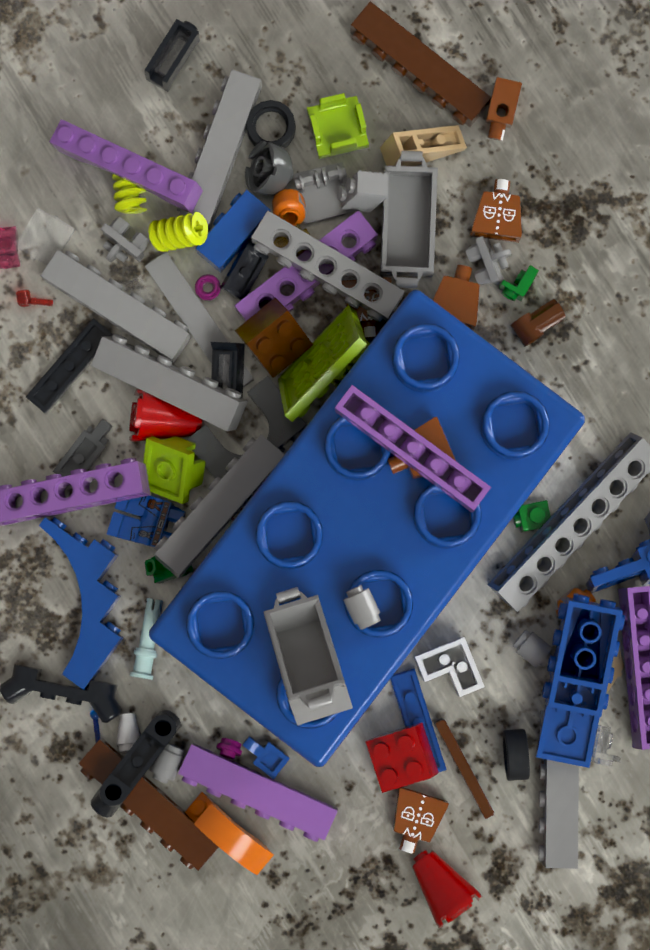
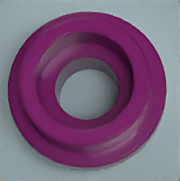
[195,274,221,301]
[216,738,242,759]

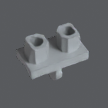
[101,216,149,263]
[465,236,512,285]

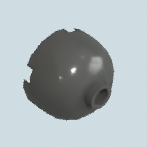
[245,141,294,195]

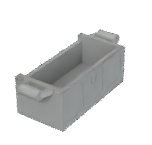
[380,151,438,288]
[264,587,353,726]

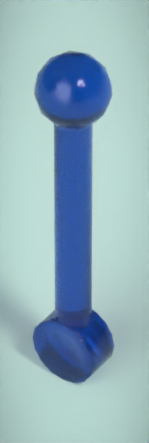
[90,710,100,743]

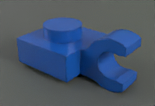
[243,736,290,780]

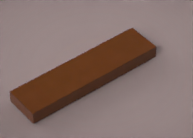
[434,718,494,819]

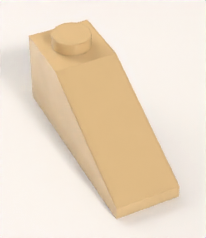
[380,125,467,166]

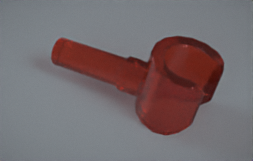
[16,290,53,307]

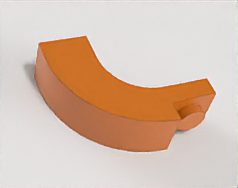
[185,792,274,875]

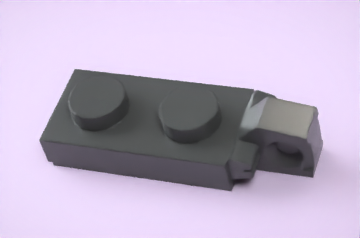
[53,419,113,477]

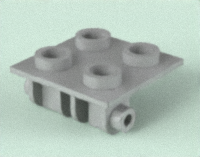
[293,162,355,224]

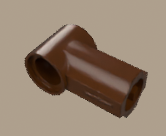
[510,299,566,347]

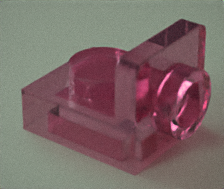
[0,226,20,269]

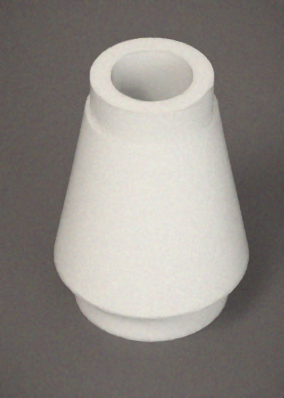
[116,713,140,753]

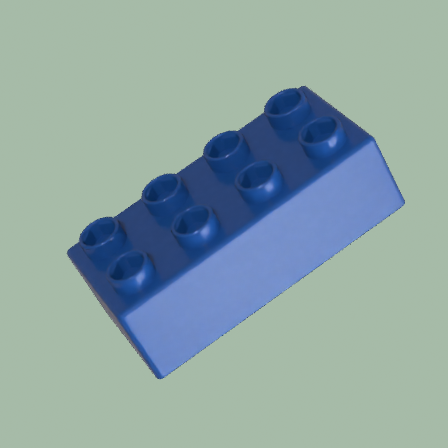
[149,290,585,767]

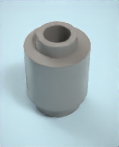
[343,585,381,630]
[513,630,553,668]
[150,743,184,784]

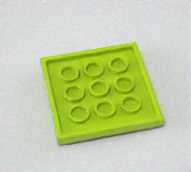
[278,305,367,422]

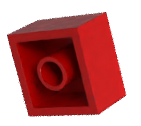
[365,722,439,793]

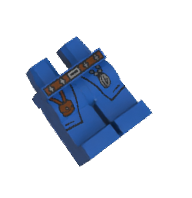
[107,495,186,548]

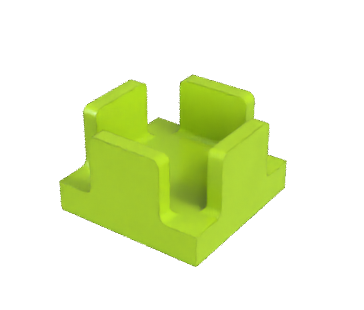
[307,93,369,159]
[143,436,206,504]

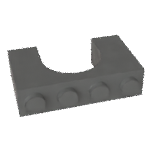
[187,376,307,479]

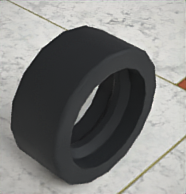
[246,100,296,148]
[503,729,530,781]

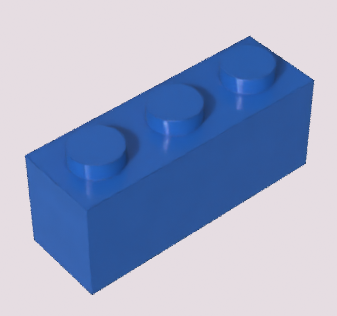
[196,190,271,273]

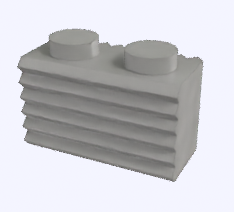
[338,170,388,212]

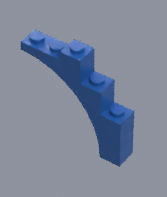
[39,517,124,690]

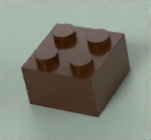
[234,297,313,378]

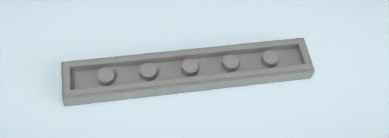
[145,252,254,387]

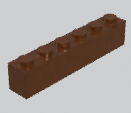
[350,1,491,127]
[78,738,219,871]

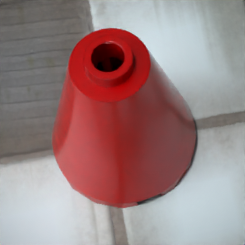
[129,389,202,442]
[412,850,483,928]

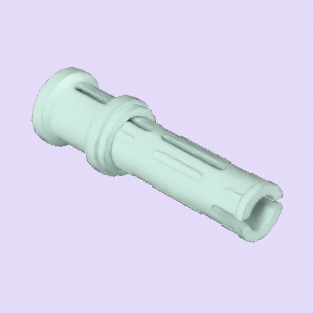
[129,598,163,680]

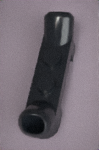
[0,664,122,723]
[91,710,181,818]

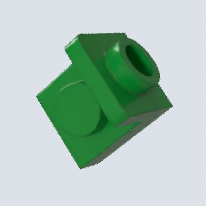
[499,265,539,301]
[513,500,551,533]

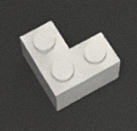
[414,637,485,697]

